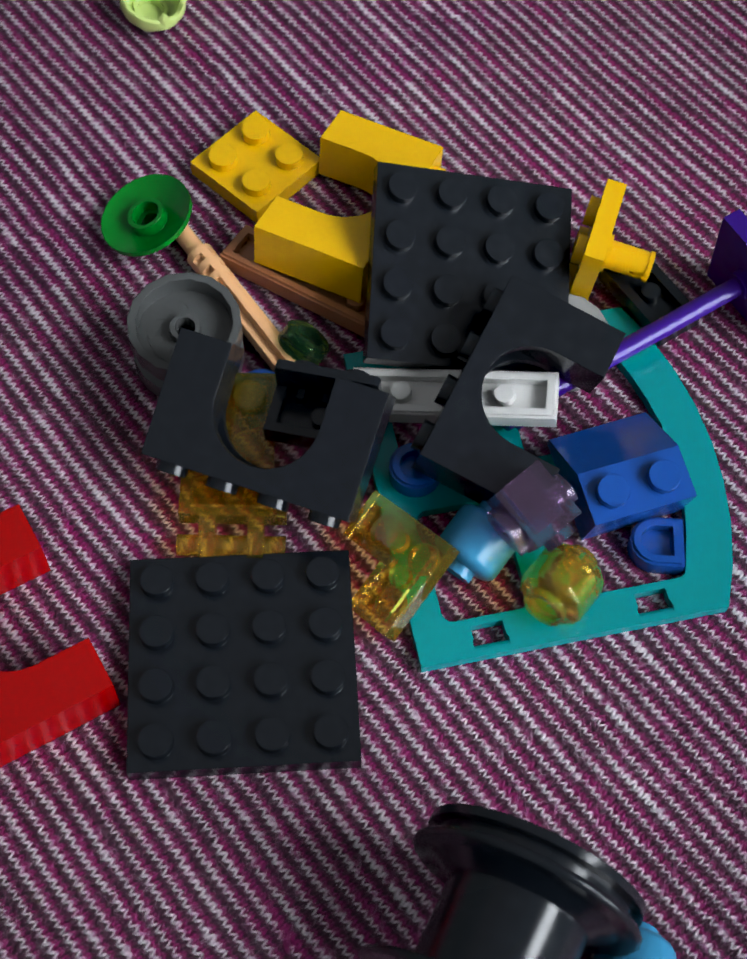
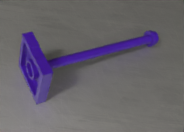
[502,209,747,431]

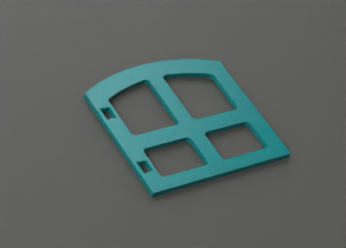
[343,307,733,673]

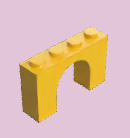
[254,110,446,303]

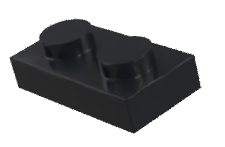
[598,247,699,347]

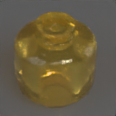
[520,543,604,626]

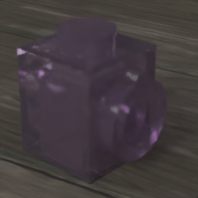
[486,460,582,556]

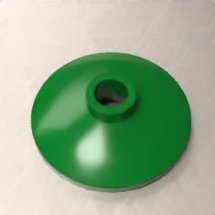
[101,174,192,257]

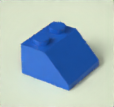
[547,412,697,540]

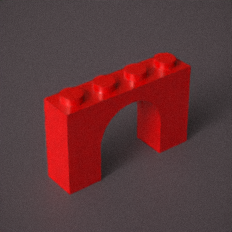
[0,504,121,767]

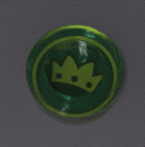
[278,320,330,366]

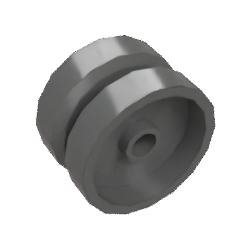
[126,272,245,397]

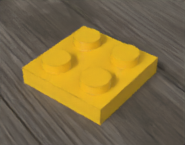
[190,110,319,223]

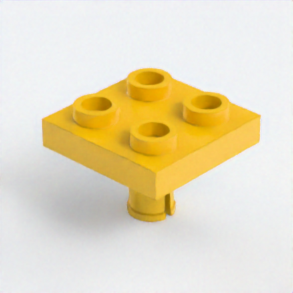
[569,179,656,300]

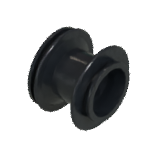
[358,803,647,959]

